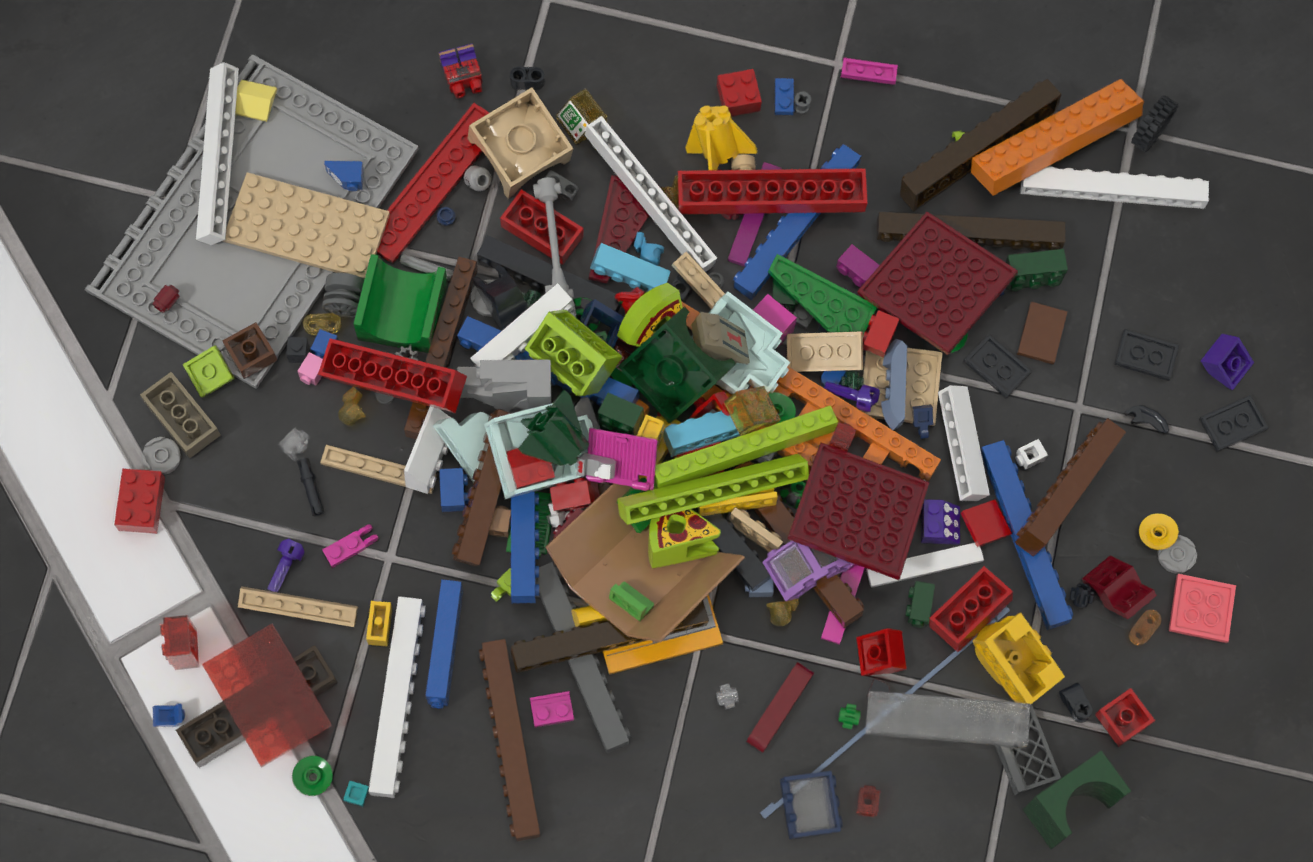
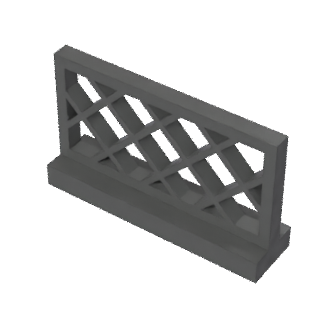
[986,704,1061,795]

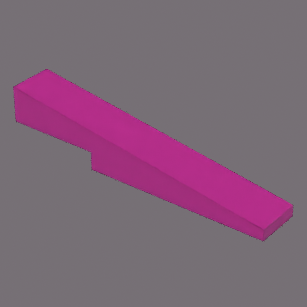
[821,564,864,645]

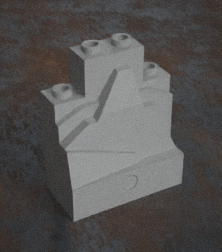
[457,360,552,413]

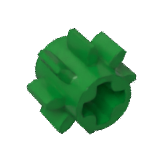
[838,703,861,729]

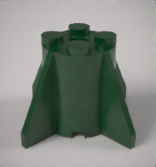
[518,390,589,466]

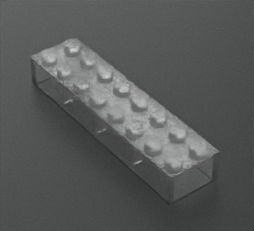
[866,691,1030,748]

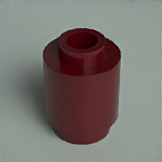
[152,284,180,313]

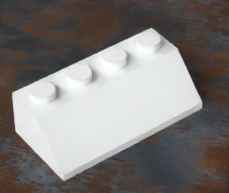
[404,407,451,494]

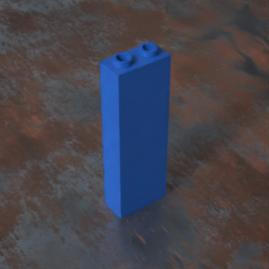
[426,580,464,709]

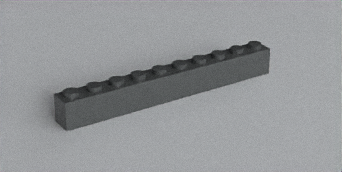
[535,562,631,753]

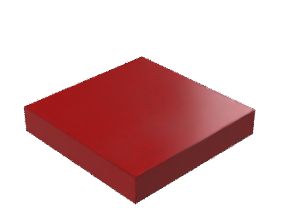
[961,500,1012,547]

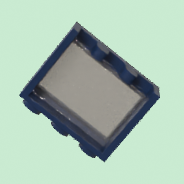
[780,771,843,840]

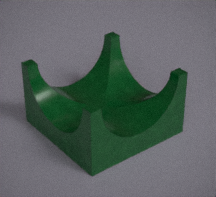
[618,306,736,424]

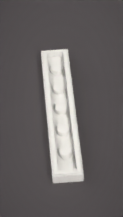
[866,543,984,588]

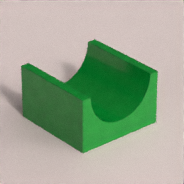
[354,254,448,353]

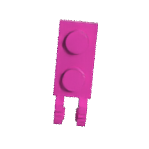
[322,525,379,568]

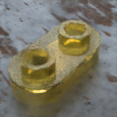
[303,313,342,335]

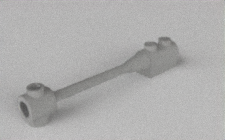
[533,177,576,317]

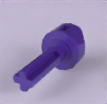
[824,382,880,412]
[267,539,305,593]

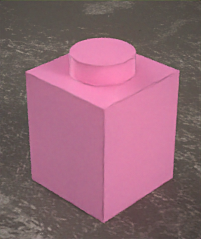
[298,352,323,386]

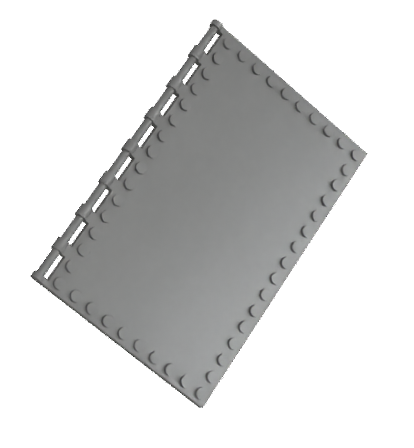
[85,55,419,389]

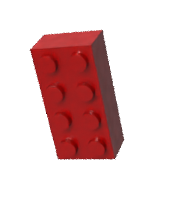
[500,189,584,265]
[929,566,1013,652]

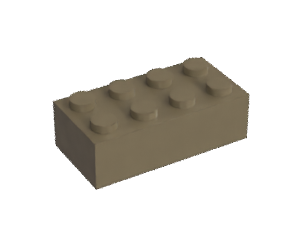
[140,372,221,458]

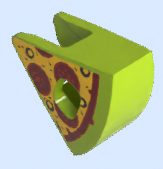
[617,283,683,347]
[648,509,721,568]

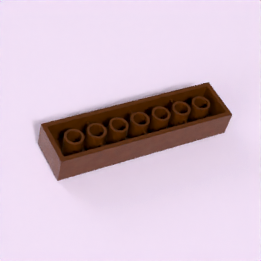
[1014,418,1126,557]

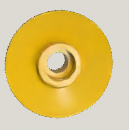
[1139,514,1179,550]

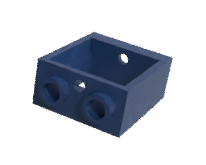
[580,299,624,348]

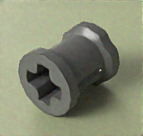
[794,92,811,114]

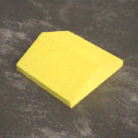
[235,80,277,122]

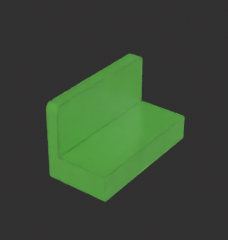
[609,582,654,621]

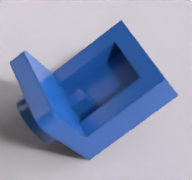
[153,703,185,727]

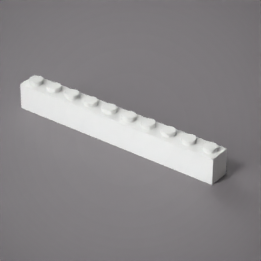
[196,62,239,245]
[585,116,717,272]
[1020,166,1209,209]
[369,597,426,798]

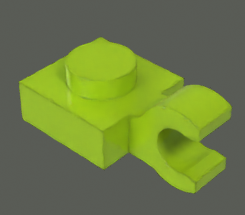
[491,568,511,602]

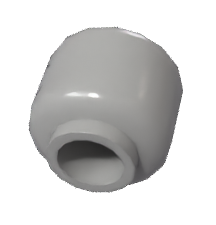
[464,165,491,191]

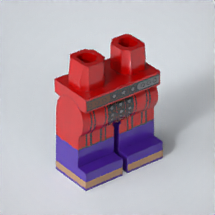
[439,43,482,98]

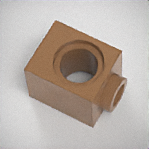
[489,506,511,537]

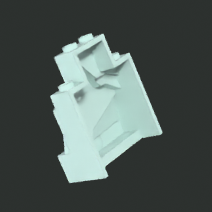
[691,292,790,396]
[484,403,593,499]

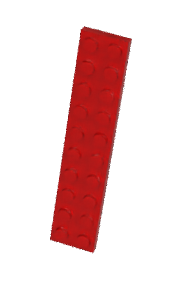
[377,103,489,264]

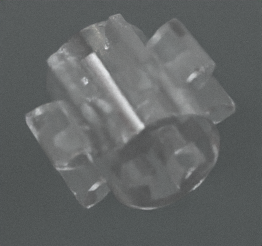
[716,684,739,710]

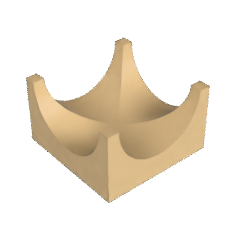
[468,88,573,199]

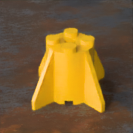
[685,106,757,170]

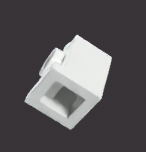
[1015,439,1048,470]

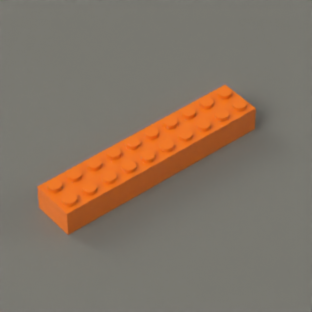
[971,79,1144,196]

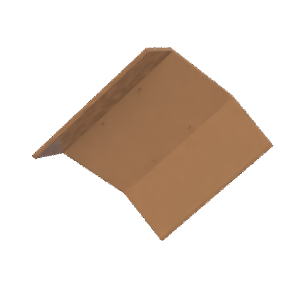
[546,478,745,642]

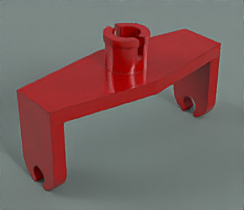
[689,391,735,419]

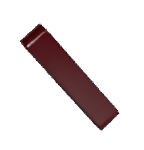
[746,662,815,753]

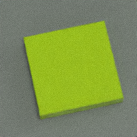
[183,345,235,398]

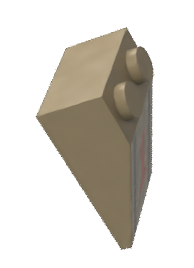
[691,312,750,364]

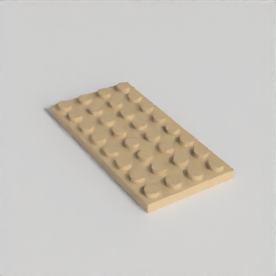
[223,172,390,280]

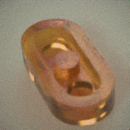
[1129,610,1161,645]

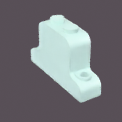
[433,412,489,483]

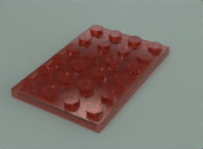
[202,624,332,768]

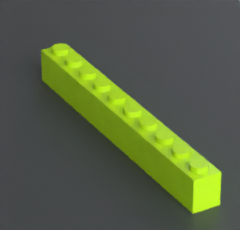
[654,405,838,489]
[617,454,809,525]

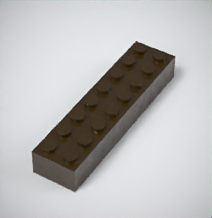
[176,645,338,768]

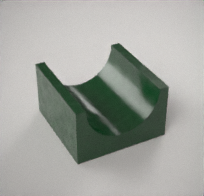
[1023,751,1131,849]

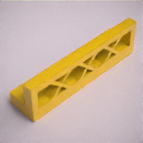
[698,488,777,516]

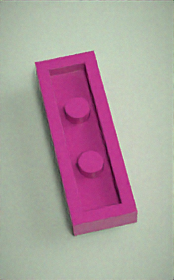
[841,58,898,85]

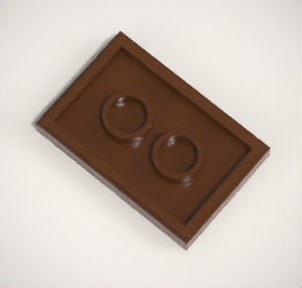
[1017,302,1068,365]

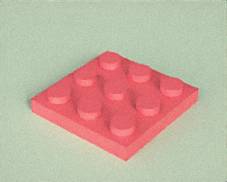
[1169,574,1236,643]

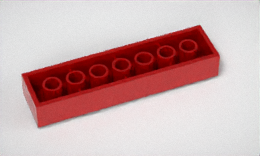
[318,338,467,413]

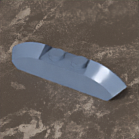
[881,339,907,431]

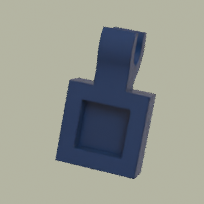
[912,404,933,439]

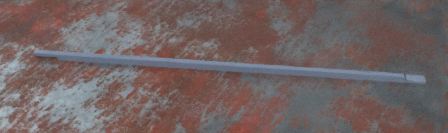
[760,606,1010,819]

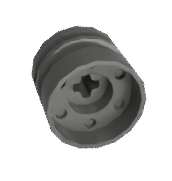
[322,273,364,317]

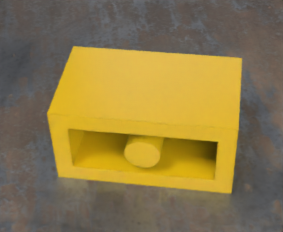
[366,601,393,646]

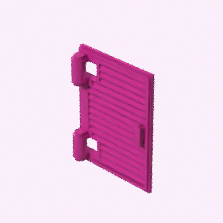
[586,428,657,491]

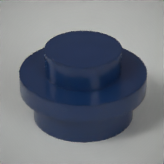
[437,207,455,226]

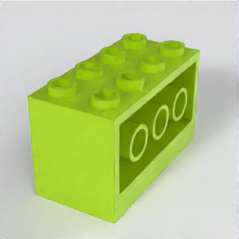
[524,309,623,396]

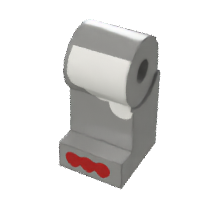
[576,453,616,479]

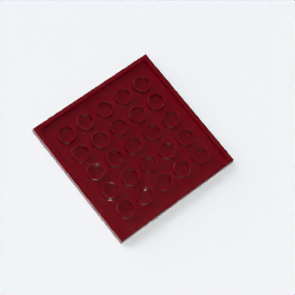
[857,212,1018,355]
[787,442,930,580]

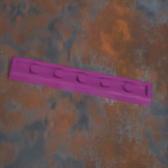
[727,162,781,267]

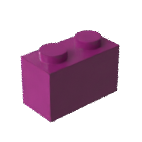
[836,244,880,287]

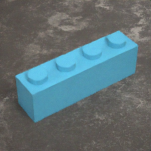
[590,243,671,293]
[663,406,745,457]

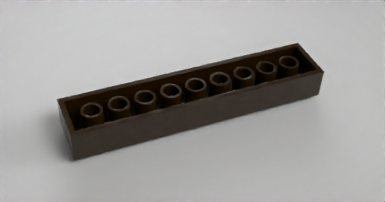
[900,78,1061,212]

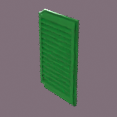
[506,491,552,557]

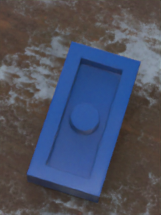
[775,78,794,115]

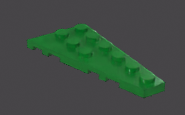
[768,254,877,335]

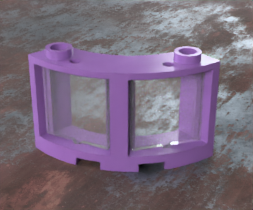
[762,541,854,601]

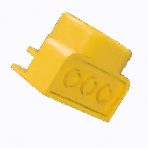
[973,612,1065,706]

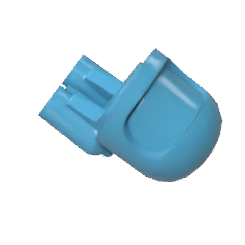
[634,232,664,266]

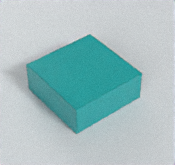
[343,781,369,807]

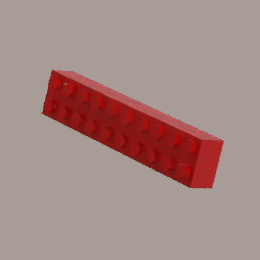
[677,169,867,214]

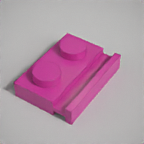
[530,691,574,727]

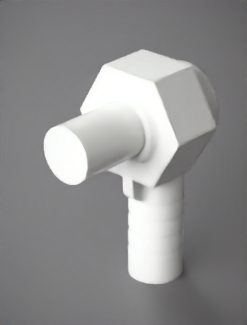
[547,503,576,527]

